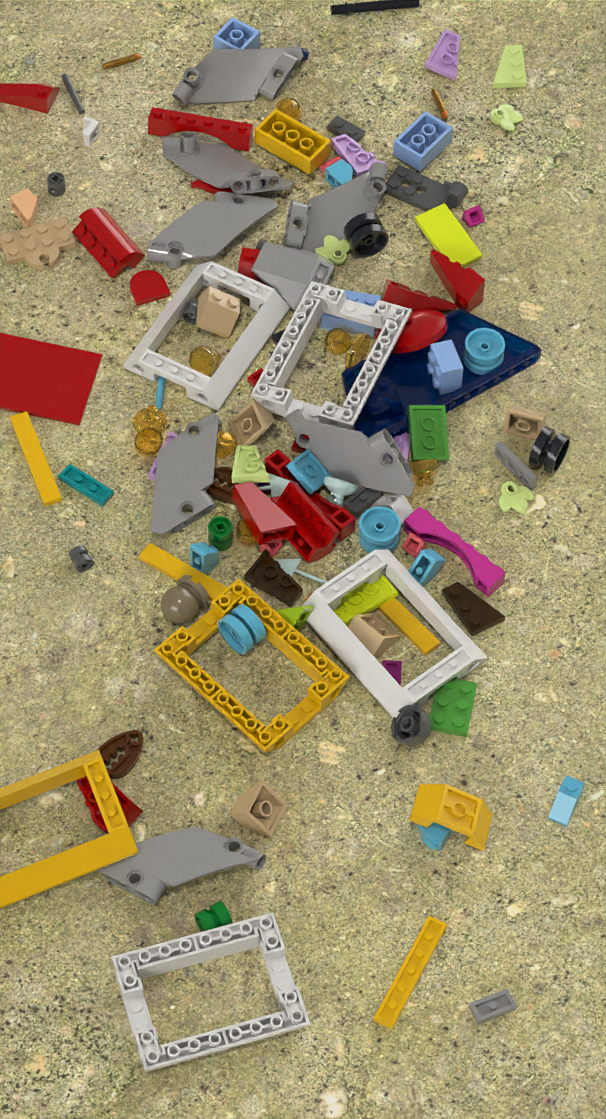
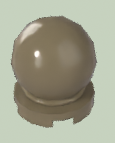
[161,574,210,624]

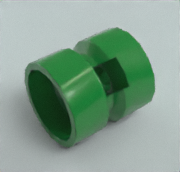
[208,516,233,551]
[194,901,233,932]

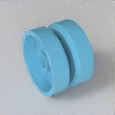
[463,328,505,375]
[358,506,401,553]
[218,604,266,655]

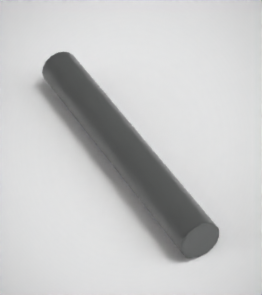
[61,74,85,114]

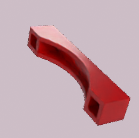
[148,107,253,151]
[264,449,356,541]

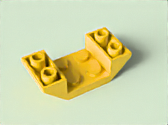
[409,784,493,851]

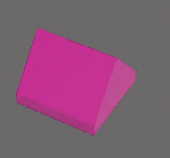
[462,205,485,228]

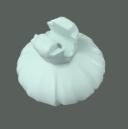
[324,476,358,506]

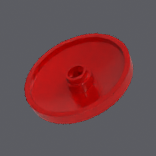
[375,309,447,353]

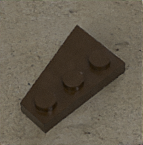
[244,549,303,607]
[441,582,505,636]

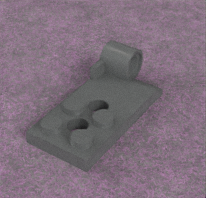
[384,165,469,212]

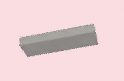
[494,441,537,490]

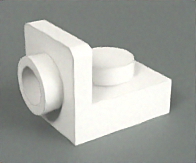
[82,117,100,147]

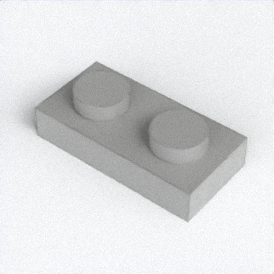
[469,989,517,1025]

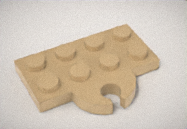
[0,217,76,270]

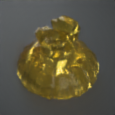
[189,345,221,377]
[132,405,167,438]
[408,458,439,487]

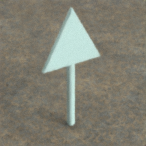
[258,474,299,497]
[274,559,327,584]

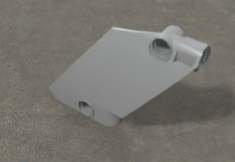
[172,46,304,105]
[162,132,294,194]
[283,162,387,253]
[147,192,279,269]
[285,409,415,496]
[151,412,222,535]
[97,827,266,904]

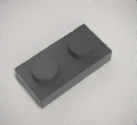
[327,116,365,143]
[343,487,383,517]

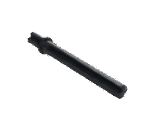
[330,0,419,16]

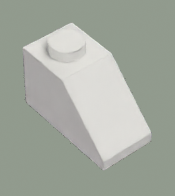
[372,494,414,525]

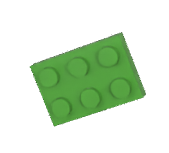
[407,405,449,461]
[430,678,477,737]

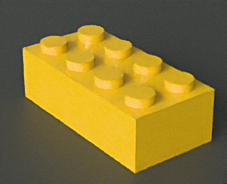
[255,109,331,175]

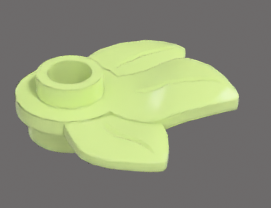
[490,104,523,131]
[315,235,350,265]
[499,481,534,515]

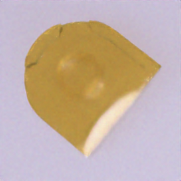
[345,332,370,374]

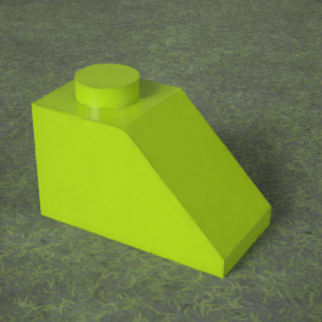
[276,605,315,631]

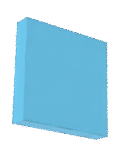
[286,449,332,495]

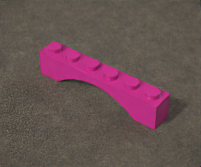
[403,507,505,597]

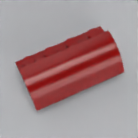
[72,207,145,279]
[270,481,340,563]

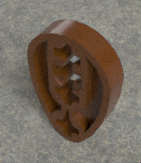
[206,467,240,505]
[98,730,144,779]

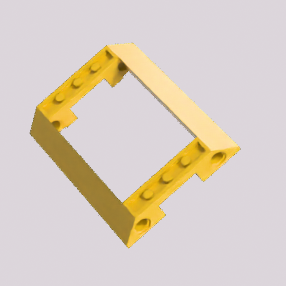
[154,578,350,753]
[0,750,139,909]

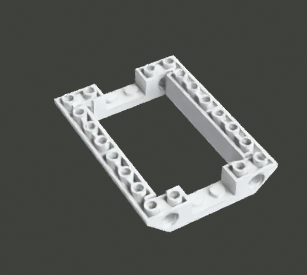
[123,261,290,411]
[251,281,412,429]
[302,549,488,718]
[112,912,310,1072]

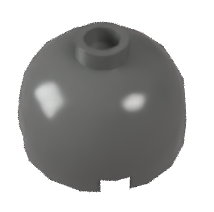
[391,705,432,746]

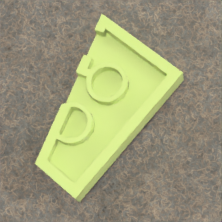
[493,45,527,88]
[231,445,270,484]

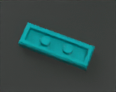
[58,463,114,507]

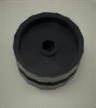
[344,213,389,257]
[529,426,571,474]

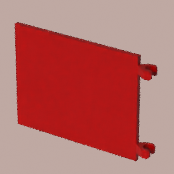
[0,333,103,426]

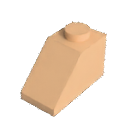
[10,188,39,227]

